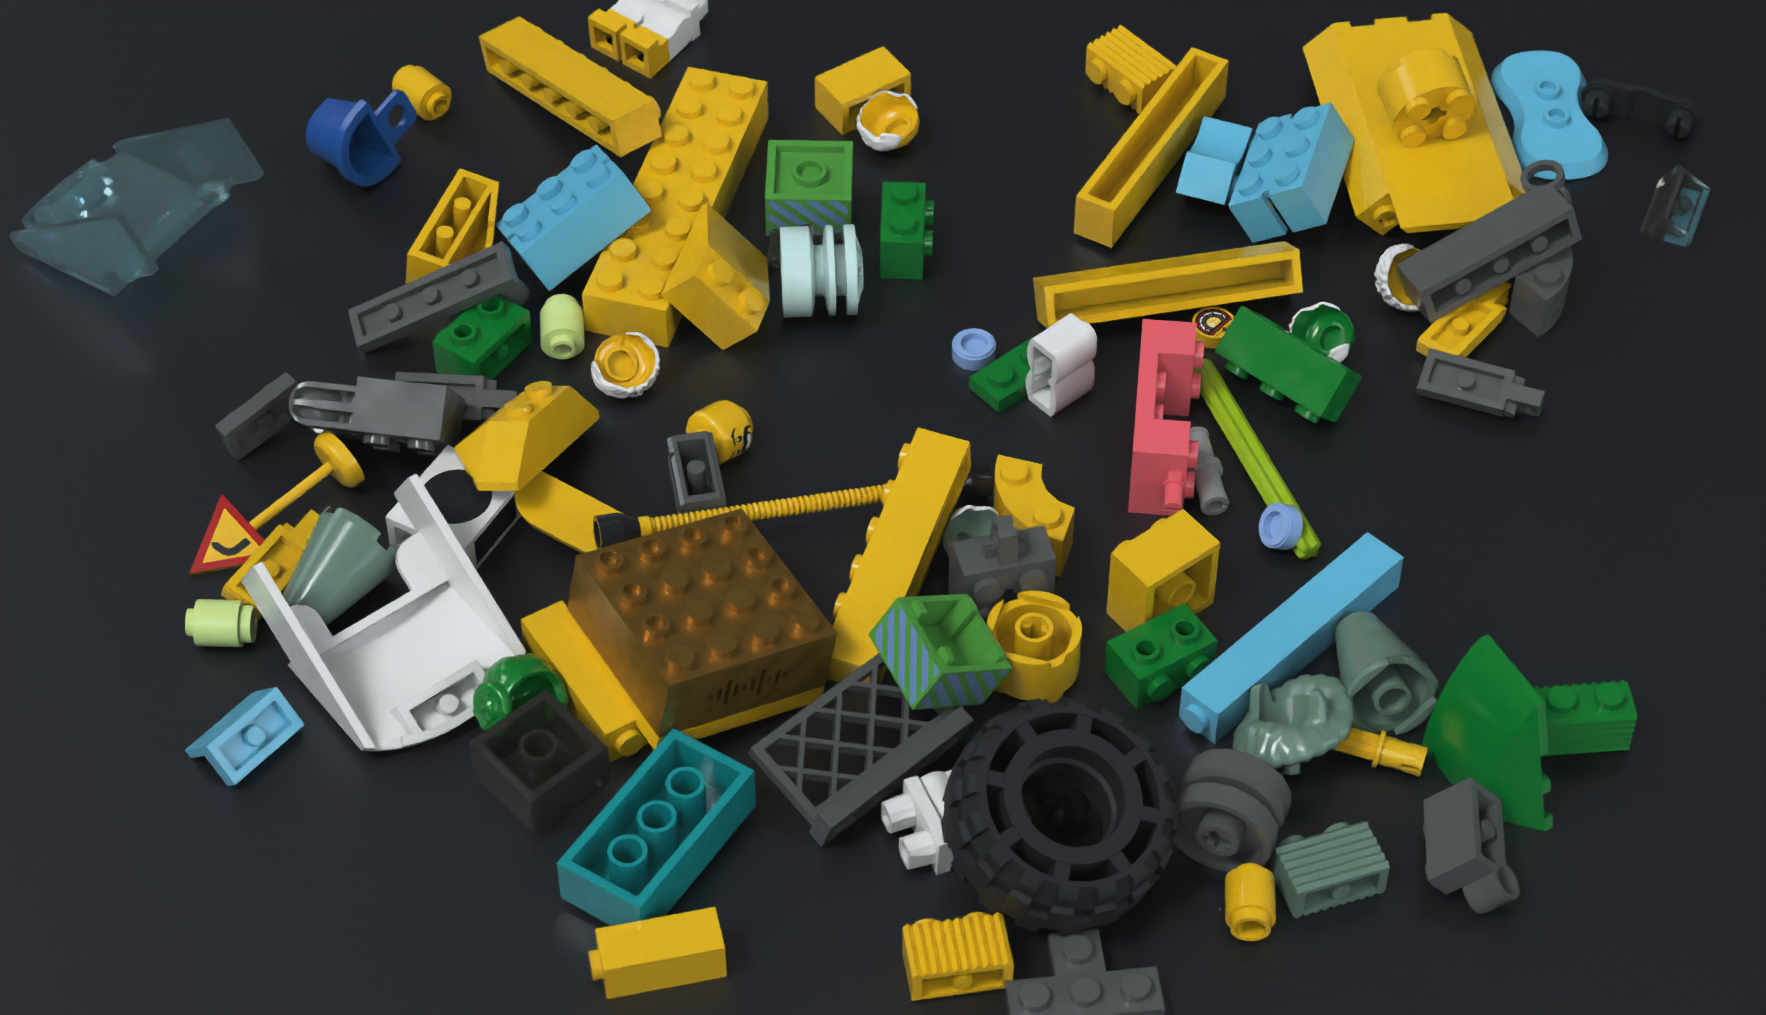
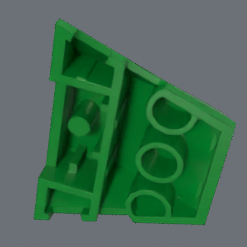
[1422,634,1553,831]

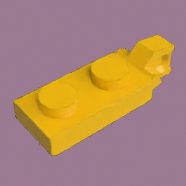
[1416,282,1511,358]
[221,509,320,622]

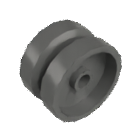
[1173,749,1291,872]

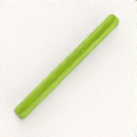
[1193,358,1321,560]

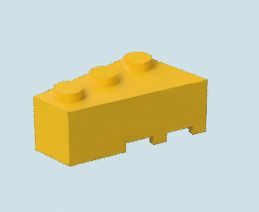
[406,168,499,284]

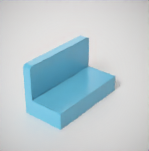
[185,687,305,786]

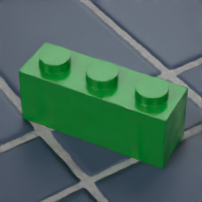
[1214,306,1363,423]

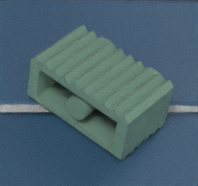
[1270,821,1390,919]

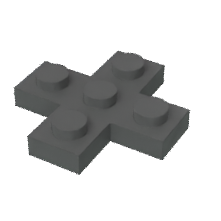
[1005,929,1165,1015]

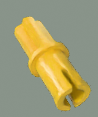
[1333,727,1428,777]

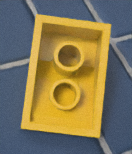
[661,203,770,350]

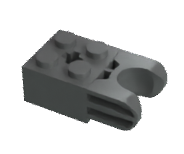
[289,376,466,458]

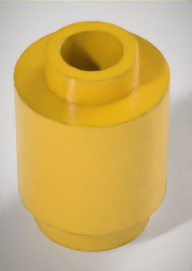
[392,65,452,121]
[1225,863,1276,941]

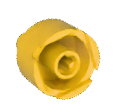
[1378,48,1476,148]
[986,590,1082,703]

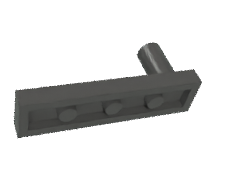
[348,241,530,353]

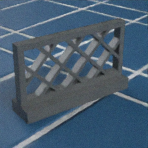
[748,653,973,847]

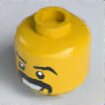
[686,400,753,465]

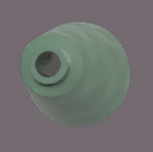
[283,506,397,626]
[1335,611,1438,735]

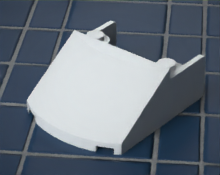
[242,474,526,751]

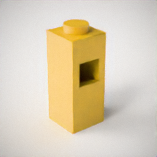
[588,907,727,999]

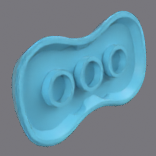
[1491,51,1608,180]

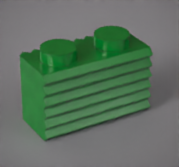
[1534,680,1637,756]

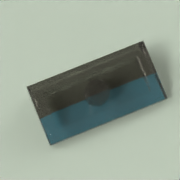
[1640,164,1711,247]

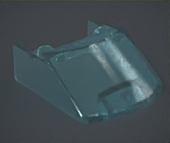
[9,118,264,297]

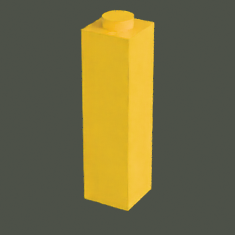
[521,600,648,764]

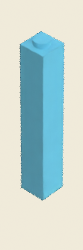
[1179,532,1404,744]

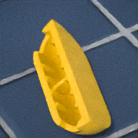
[515,471,623,554]

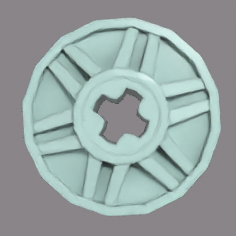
[780,224,863,317]

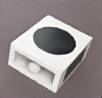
[385,445,522,570]

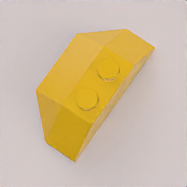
[454,381,600,491]

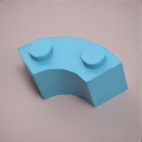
[1176,116,1255,205]

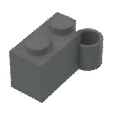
[1423,777,1520,914]

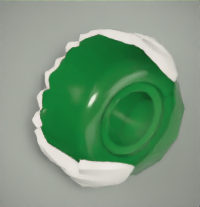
[1289,302,1355,363]

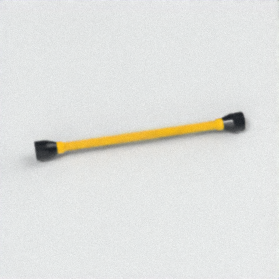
[593,460,993,549]

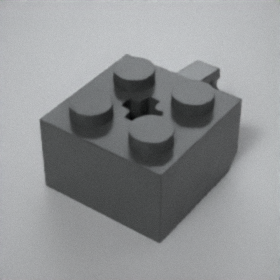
[948,514,1056,623]

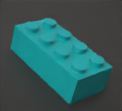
[557,728,756,926]

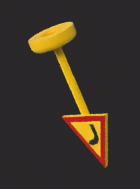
[189,430,365,575]

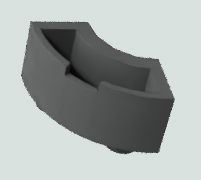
[1509,245,1573,337]

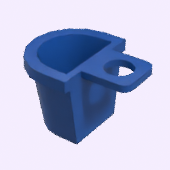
[306,90,417,187]

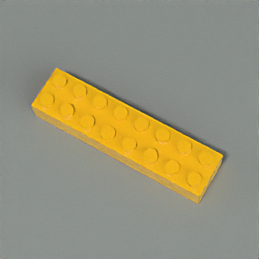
[582,67,769,348]

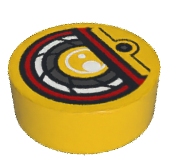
[1192,307,1234,349]

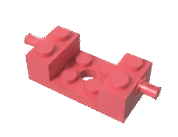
[1128,319,1204,516]

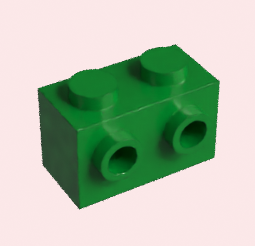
[880,182,934,280]
[432,295,533,380]
[1104,603,1218,710]

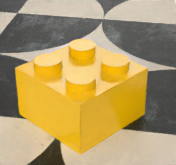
[1106,509,1220,632]

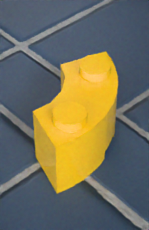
[993,454,1075,577]

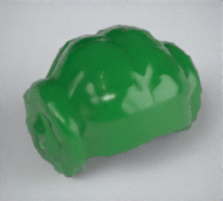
[473,653,569,737]

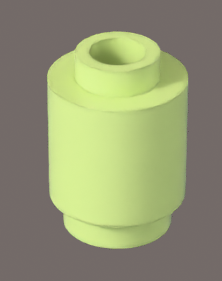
[540,294,585,360]
[185,599,258,647]

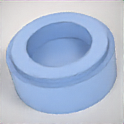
[952,328,996,371]
[1259,503,1303,550]

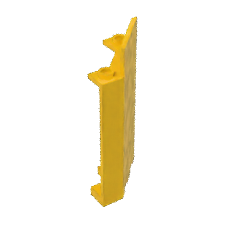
[1302,13,1526,236]

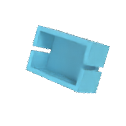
[1228,103,1355,243]
[495,145,651,291]

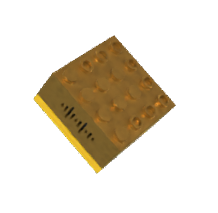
[565,508,838,750]

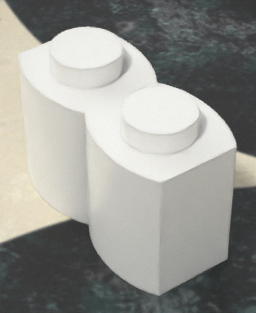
[1026,313,1097,417]

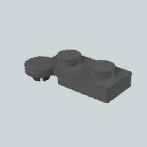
[215,372,298,461]

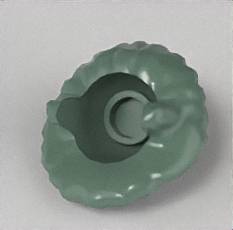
[1233,674,1354,775]

